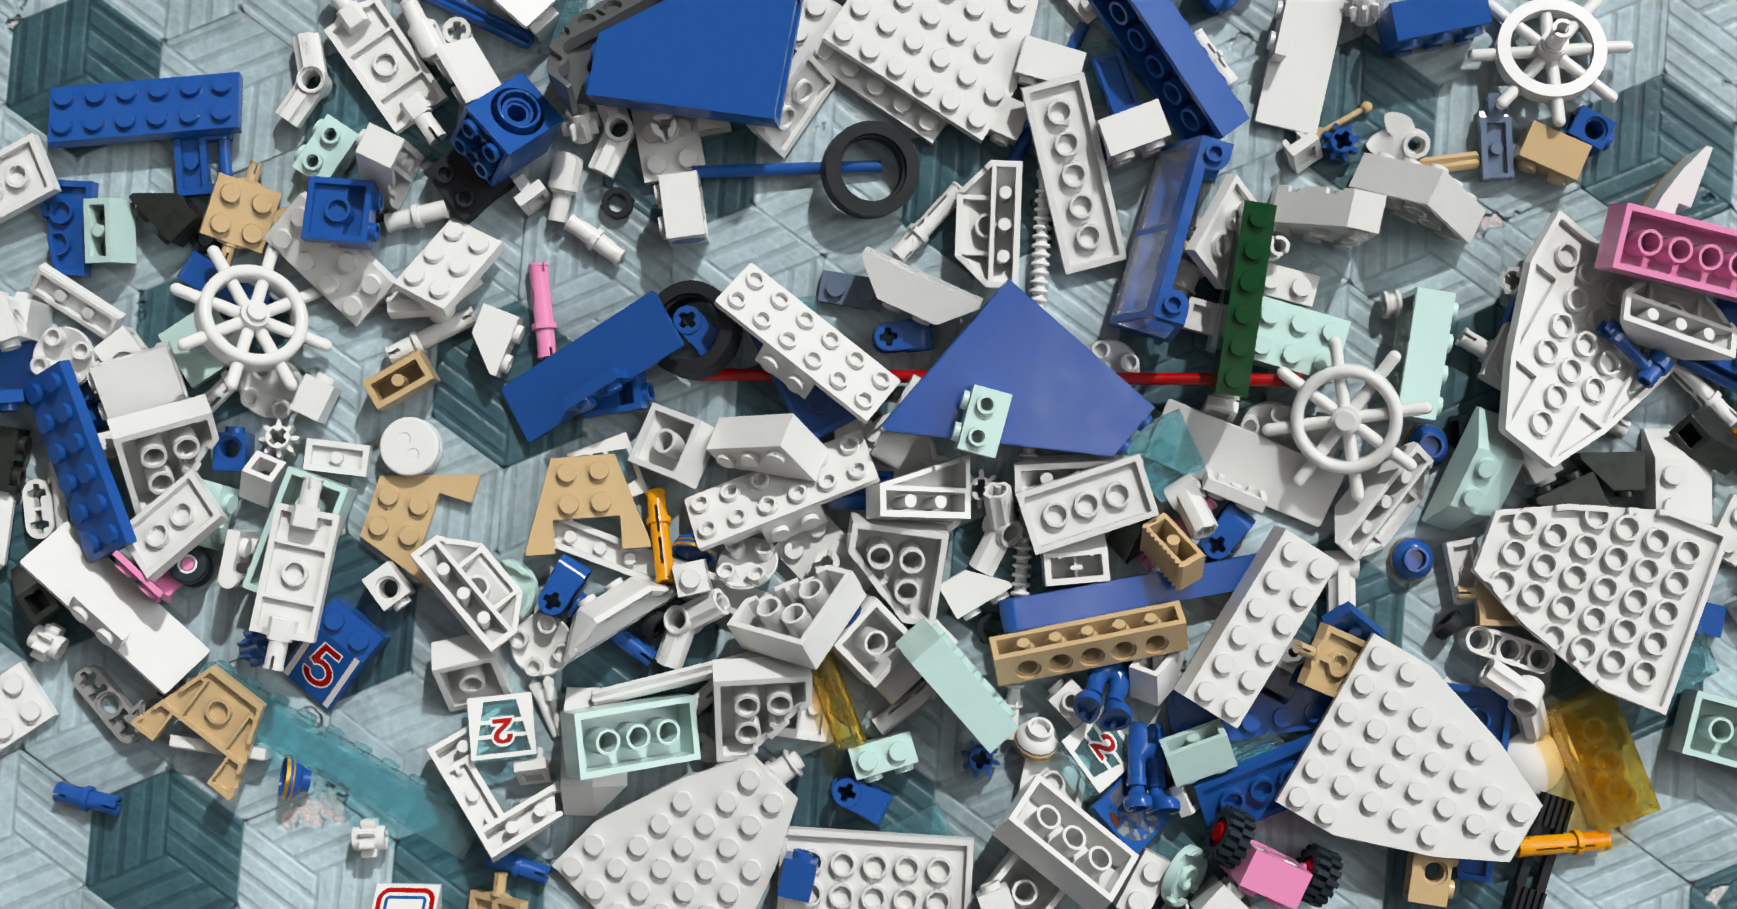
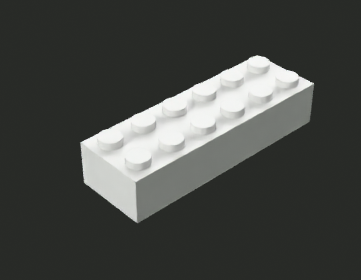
[1174,525,1339,729]

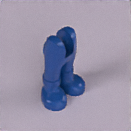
[1073,661,1133,731]
[1123,721,1181,814]

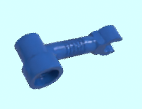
[1596,319,1674,388]

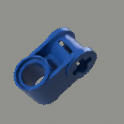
[673,305,719,356]
[871,319,934,354]
[1198,501,1256,561]
[538,553,592,615]
[830,774,894,825]

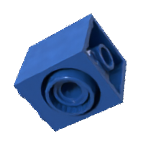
[450,72,564,187]

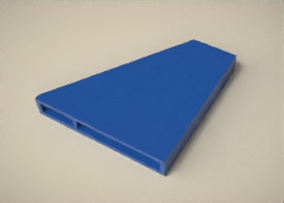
[584,0,804,129]
[879,279,1155,457]

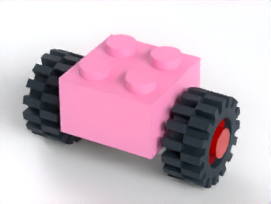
[1203,804,1343,909]

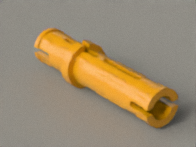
[645,488,675,585]
[1514,829,1611,858]

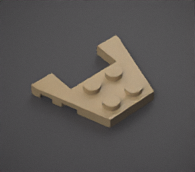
[525,454,652,557]
[360,474,482,589]
[130,665,267,801]

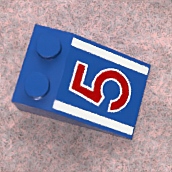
[281,597,391,711]

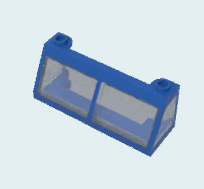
[1109,135,1234,344]

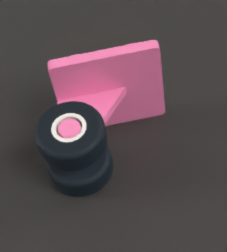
[112,547,214,604]

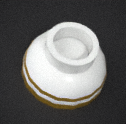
[1013,717,1059,761]

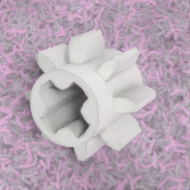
[1344,0,1385,27]
[561,104,601,144]
[258,419,301,461]
[970,469,996,509]
[27,622,69,663]
[351,818,389,858]

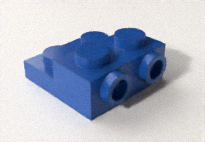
[301,176,384,250]
[582,372,655,419]

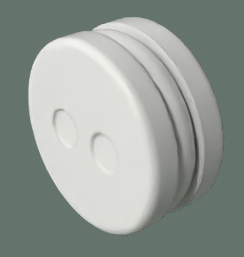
[380,417,443,476]

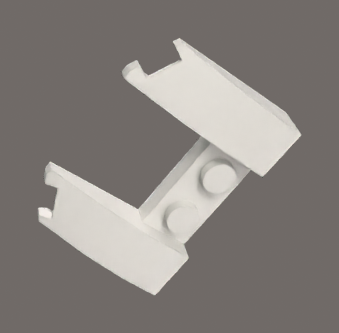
[427,708,563,863]

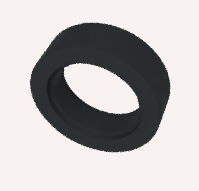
[821,121,919,219]
[657,280,743,380]

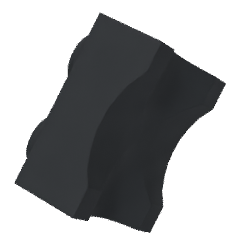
[424,148,516,225]

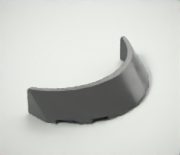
[546,0,664,117]

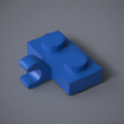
[1315,601,1386,641]

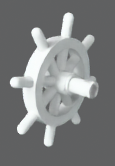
[1467,0,1634,127]
[170,245,332,391]
[1262,336,1433,501]

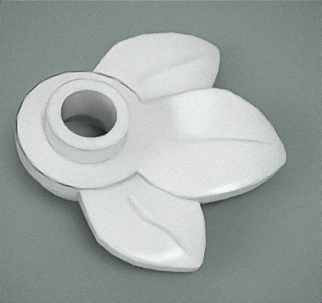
[1366,112,1430,160]

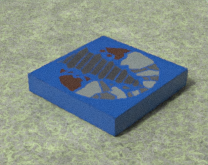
[1088,770,1172,854]

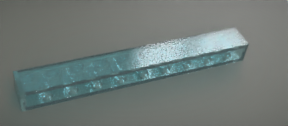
[198,660,478,860]

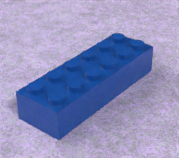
[1088,0,1250,152]

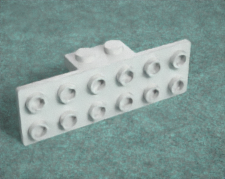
[1254,0,1346,134]
[714,263,900,423]
[1144,399,1345,527]
[684,430,880,551]
[20,521,210,695]

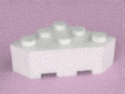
[1349,152,1486,244]
[1269,185,1387,251]
[107,394,219,515]
[846,512,949,626]
[727,565,867,670]
[712,656,812,762]

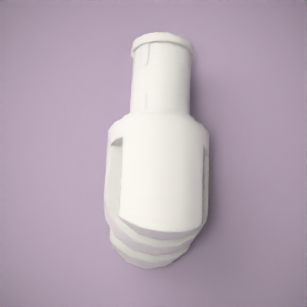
[399,0,447,66]
[547,151,583,223]

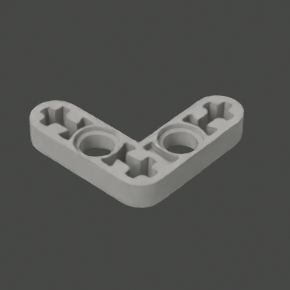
[74,665,194,744]

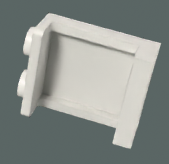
[86,340,190,421]

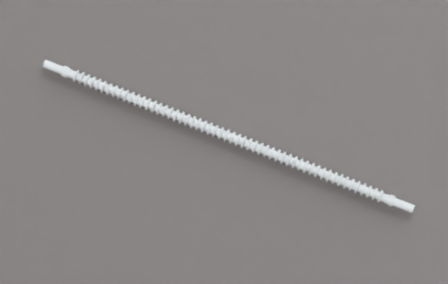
[1004,169,1052,740]

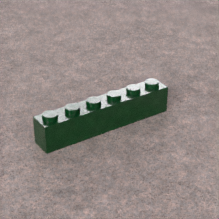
[1209,200,1277,401]

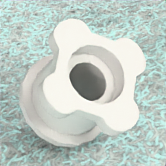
[1173,259,1205,297]
[765,749,805,786]

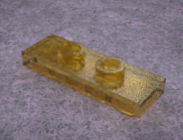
[811,651,867,751]

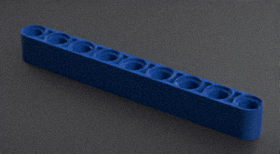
[997,553,1257,633]

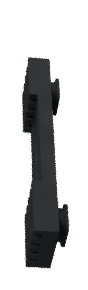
[1505,791,1575,909]

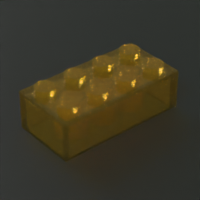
[1545,687,1661,833]

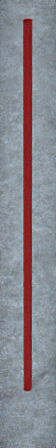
[696,368,1302,387]

